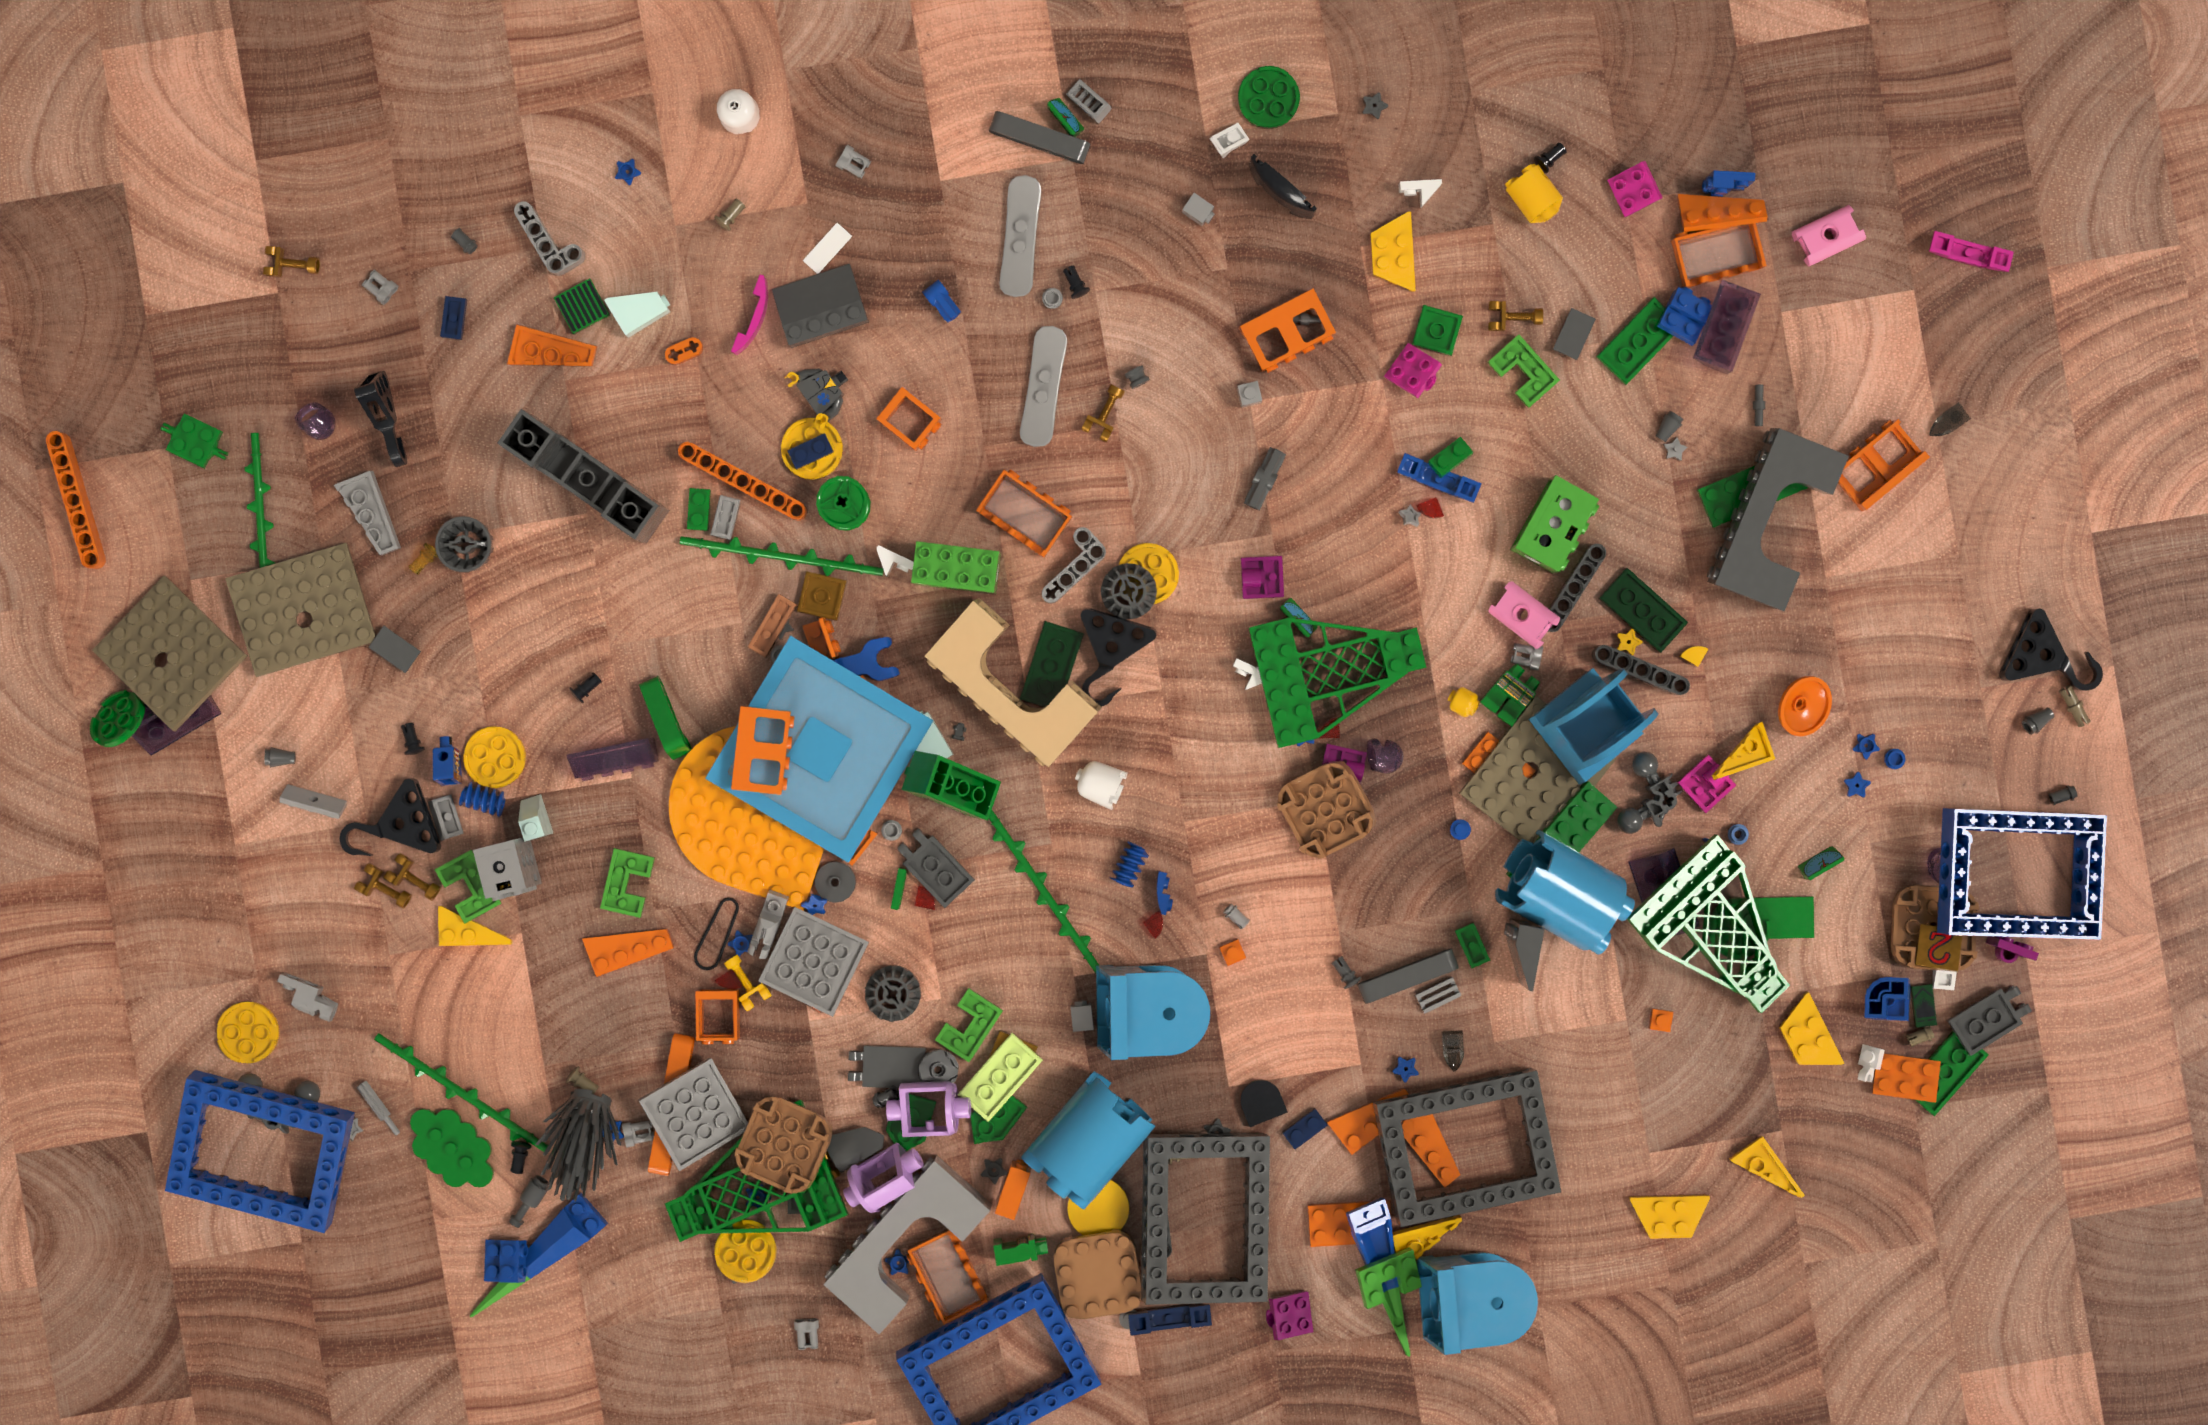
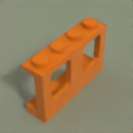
[1239,288,1336,373]
[1838,419,1930,511]
[731,705,795,795]

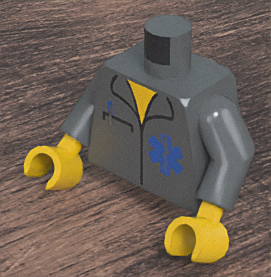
[784,368,848,429]

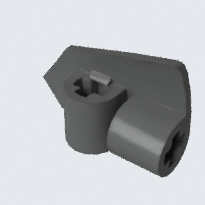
[827,1127,884,1173]

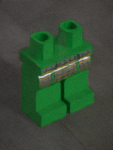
[1480,664,1540,727]
[993,1234,1048,1266]

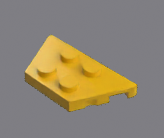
[1370,212,1416,292]
[1779,992,1844,1065]
[1629,1195,1710,1239]

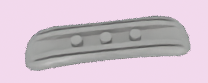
[999,175,1041,297]
[1020,326,1067,447]

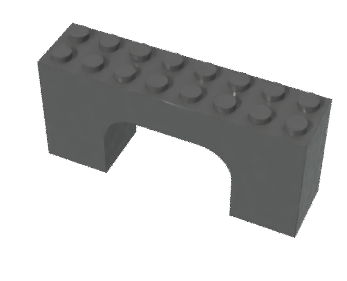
[497,409,670,544]
[1707,428,1849,611]

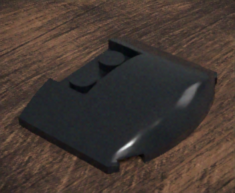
[1249,154,1317,219]

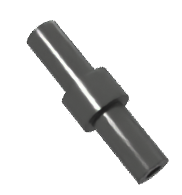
[1293,313,1322,325]
[1753,384,1766,426]

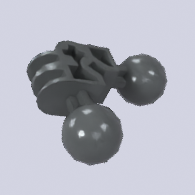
[1617,752,1682,834]
[238,1073,321,1134]

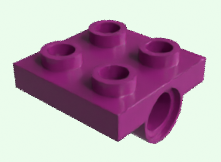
[1241,556,1284,599]
[1322,744,1367,783]
[1986,936,2039,963]
[1266,1290,1313,1340]

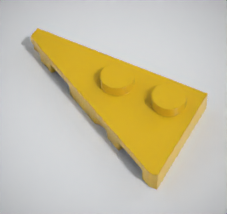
[1712,722,1775,780]
[438,906,512,946]
[1729,1136,1805,1198]
[1393,1215,1462,1260]

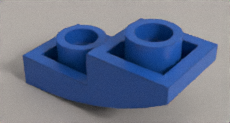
[1157,870,1173,915]

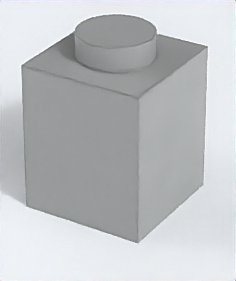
[1182,193,1215,226]
[1237,381,1262,408]
[1070,1000,1094,1032]

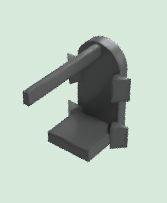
[952,722,966,741]

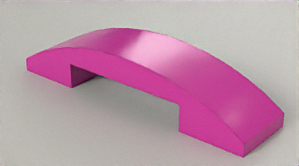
[1929,231,2014,272]
[731,274,768,355]

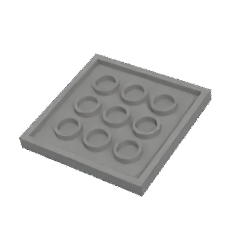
[758,907,869,1017]
[638,1057,748,1171]

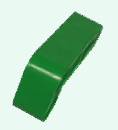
[639,676,692,760]

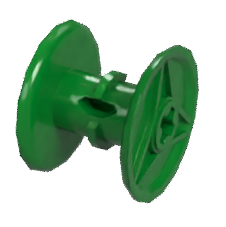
[816,476,871,531]

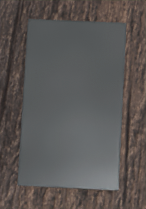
[1553,308,1596,360]
[369,626,421,673]

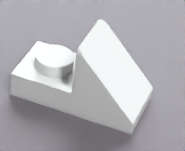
[1209,123,1250,158]
[1398,179,1442,208]
[877,545,914,577]
[1233,659,1262,690]

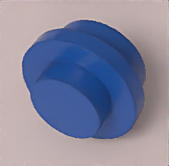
[1884,749,1906,769]
[1450,819,1471,840]

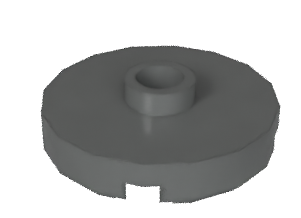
[815,861,856,903]
[917,1049,959,1083]

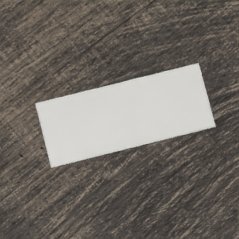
[803,223,852,274]

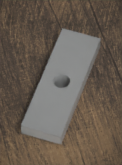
[280,784,347,819]

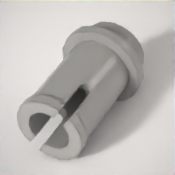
[1223,903,1250,929]

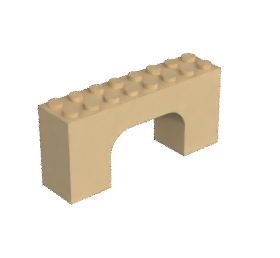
[925,598,1102,767]

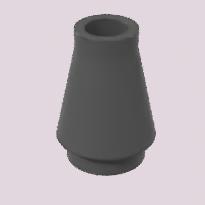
[1655,411,1684,442]
[2022,707,2055,735]
[264,747,296,768]

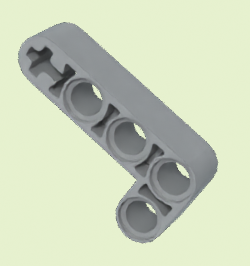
[514,201,585,276]
[1042,527,1106,603]

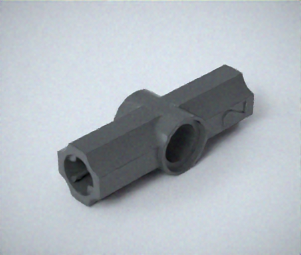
[1244,447,1286,511]

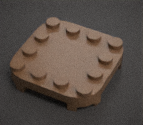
[1277,761,1376,859]
[1891,885,1979,971]
[734,1096,832,1194]
[1054,1229,1141,1319]

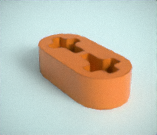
[665,337,703,365]

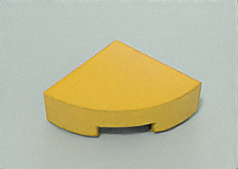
[1679,646,1708,667]

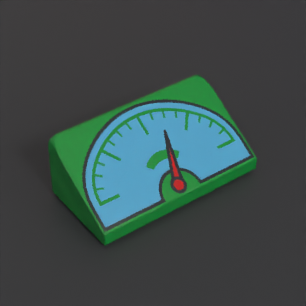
[1047,98,1084,137]
[1280,598,1318,637]
[1798,846,1845,881]

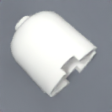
[717,89,760,134]
[1075,761,1127,810]

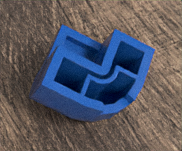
[1864,977,1910,1021]

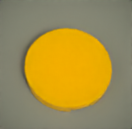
[781,418,843,480]
[1118,543,1179,604]
[463,726,526,788]
[217,1001,279,1063]
[1068,1180,1129,1235]
[714,1220,777,1283]

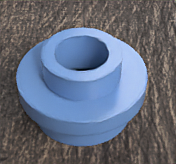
[1728,824,1749,845]

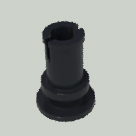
[1534,142,1567,174]
[1063,265,1090,299]
[569,672,602,704]
[401,723,425,755]
[510,1141,532,1174]

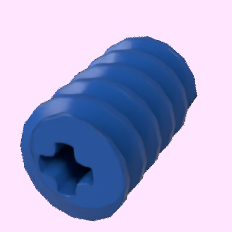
[459,782,506,817]
[1109,841,1149,887]

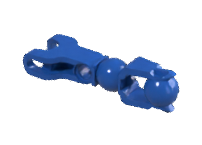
[833,637,900,681]

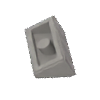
[428,795,464,841]

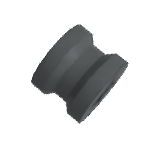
[1125,365,1150,389]

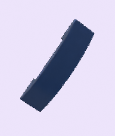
[1128,1304,1212,1336]

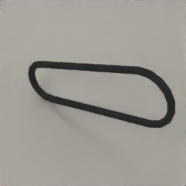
[694,898,739,970]

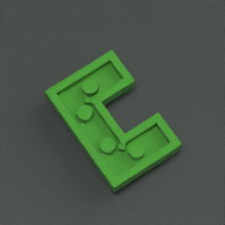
[1487,334,1560,408]
[600,848,655,918]
[435,850,502,924]
[935,988,1003,1062]
[1355,1247,1422,1309]

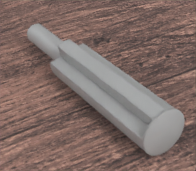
[356,1081,400,1135]

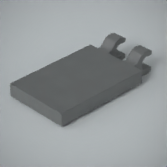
[897,828,975,908]
[1947,985,2032,1056]
[848,1045,926,1088]

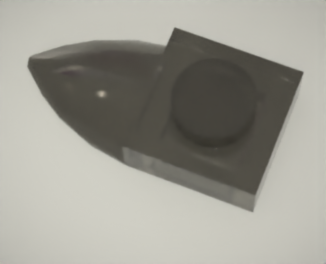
[1929,402,1972,436]
[1442,1030,1464,1071]

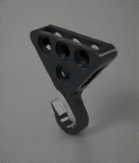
[354,371,407,468]
[1080,608,1157,707]
[1999,608,2103,691]
[339,778,441,856]

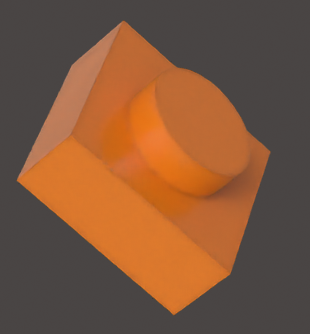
[1219,939,1246,966]
[1649,1008,1674,1032]

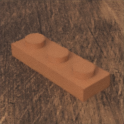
[748,594,797,658]

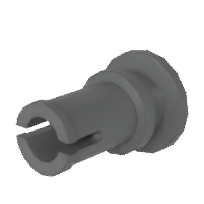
[1331,956,1361,989]

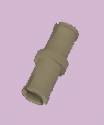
[2059,685,2091,727]

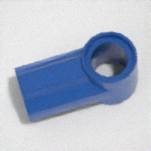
[922,280,961,323]

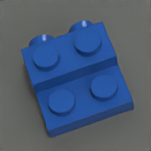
[1702,170,1755,197]
[1657,287,1714,346]
[484,1239,528,1283]

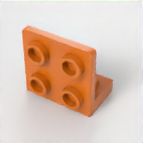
[802,617,841,660]

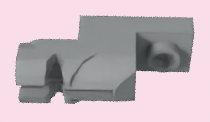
[748,890,789,959]
[277,972,338,1022]

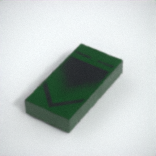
[1910,984,1937,1028]

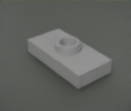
[710,495,741,540]

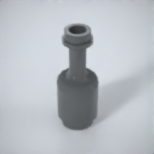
[509,1175,549,1228]

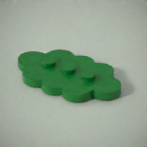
[410,1108,494,1188]

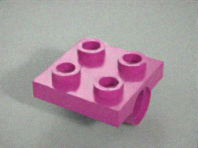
[1607,161,1663,217]
[1384,343,1442,398]
[1678,755,1736,813]

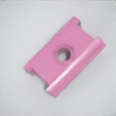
[1792,205,1866,266]
[1488,581,1560,649]

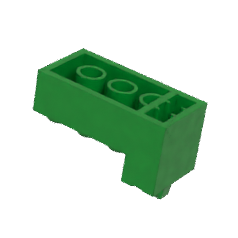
[901,751,1001,821]

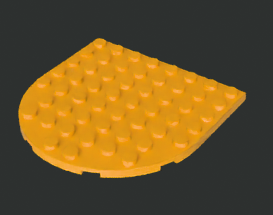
[669,725,824,911]

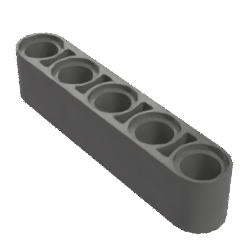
[989,111,1091,164]
[1547,544,1606,632]
[1592,645,1690,695]
[1357,948,1459,1004]

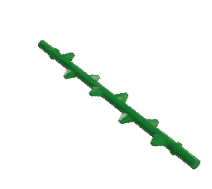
[245,433,276,568]
[680,536,884,576]
[989,810,1099,974]
[374,1033,548,1152]

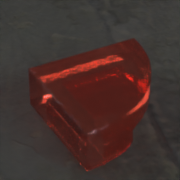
[1416,497,1444,519]
[1319,717,1340,738]
[915,886,935,910]
[1143,910,1163,939]
[715,969,743,989]

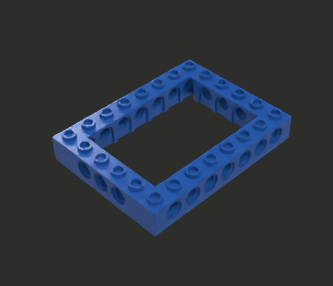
[1937,808,2107,940]
[165,1070,355,1233]
[896,1273,1102,1425]

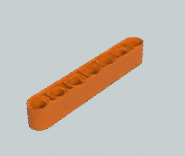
[46,431,106,569]
[678,442,807,521]
[648,1033,695,1176]

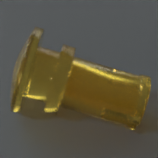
[408,543,439,575]

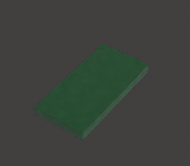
[1599,568,1688,653]
[1020,621,1084,707]

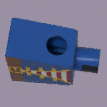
[433,736,463,786]

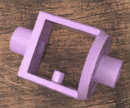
[886,1081,971,1137]
[843,1143,924,1213]

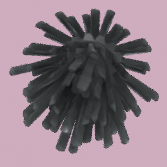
[535,1089,621,1202]

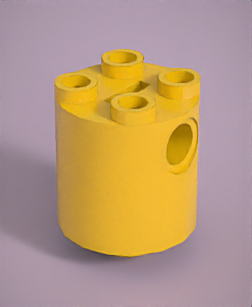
[1505,164,1563,223]

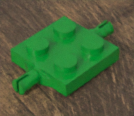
[161,413,228,469]

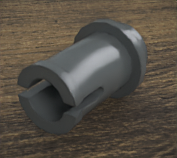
[451,228,478,254]
[2049,785,2078,806]
[872,1086,899,1108]

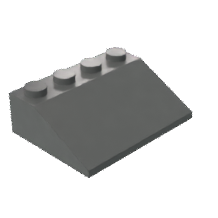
[772,264,869,348]
[1504,919,1545,991]

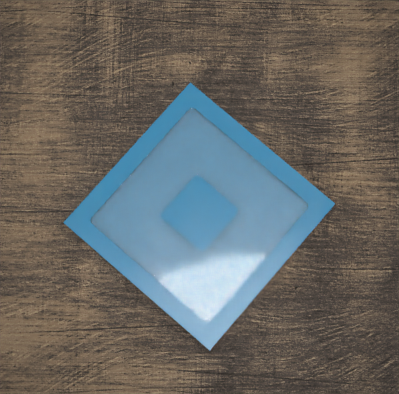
[705,635,934,863]

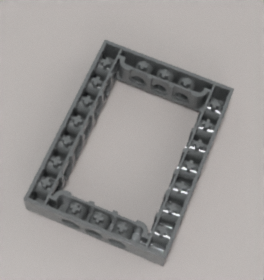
[1372,1068,1561,1227]
[1141,1133,1270,1305]

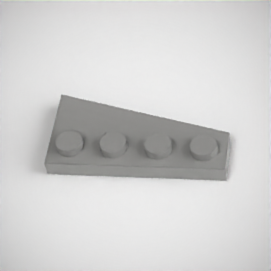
[334,471,401,555]

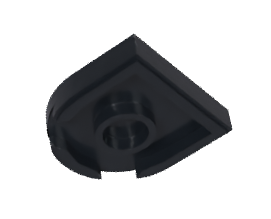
[1240,1079,1288,1127]

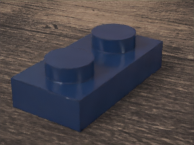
[440,296,467,340]
[787,433,834,470]
[1282,1108,1328,1150]

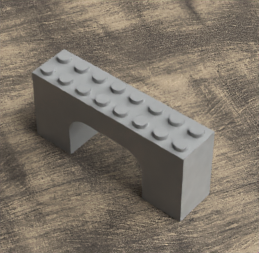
[824,1155,992,1334]

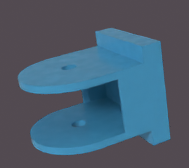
[1529,668,1659,785]
[1096,965,1210,1060]
[1417,1252,1538,1355]

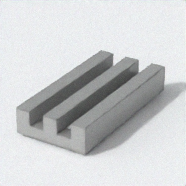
[1415,977,1462,1014]

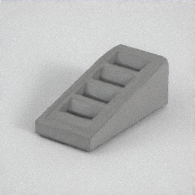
[1066,79,1112,124]

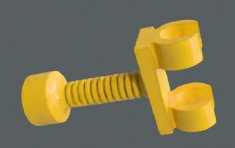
[724,954,772,1011]

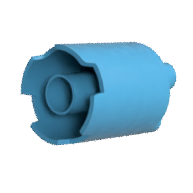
[1495,830,1635,955]
[1021,1071,1156,1210]

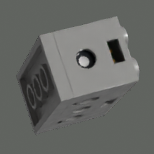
[473,838,542,901]

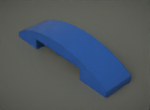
[1397,453,1482,503]

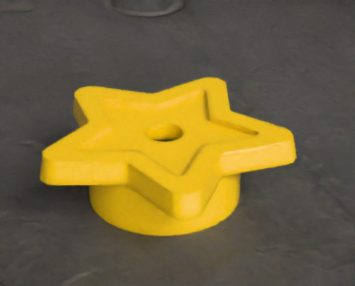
[1617,629,1643,655]

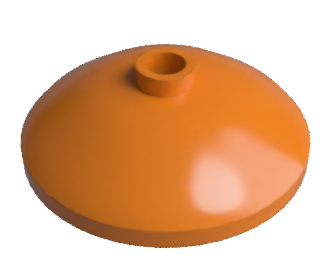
[1778,676,1832,736]

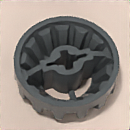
[435,516,494,573]
[1101,563,1157,619]
[865,965,921,1022]

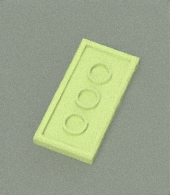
[957,1033,1043,1122]

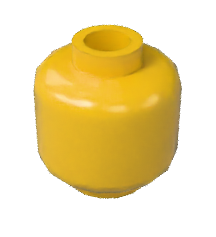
[1448,687,1480,717]

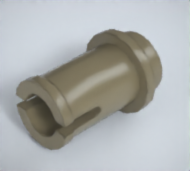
[1906,1026,1935,1047]

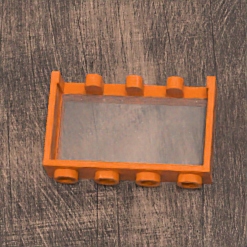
[1670,223,1767,288]
[976,469,1072,558]
[906,1229,989,1325]

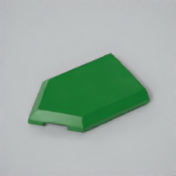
[886,1090,937,1152]
[970,1095,1027,1144]

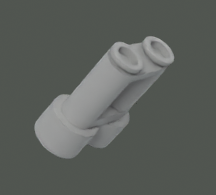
[835,144,871,179]
[362,270,399,305]
[1510,643,1543,671]
[622,1120,654,1148]
[794,1318,819,1350]

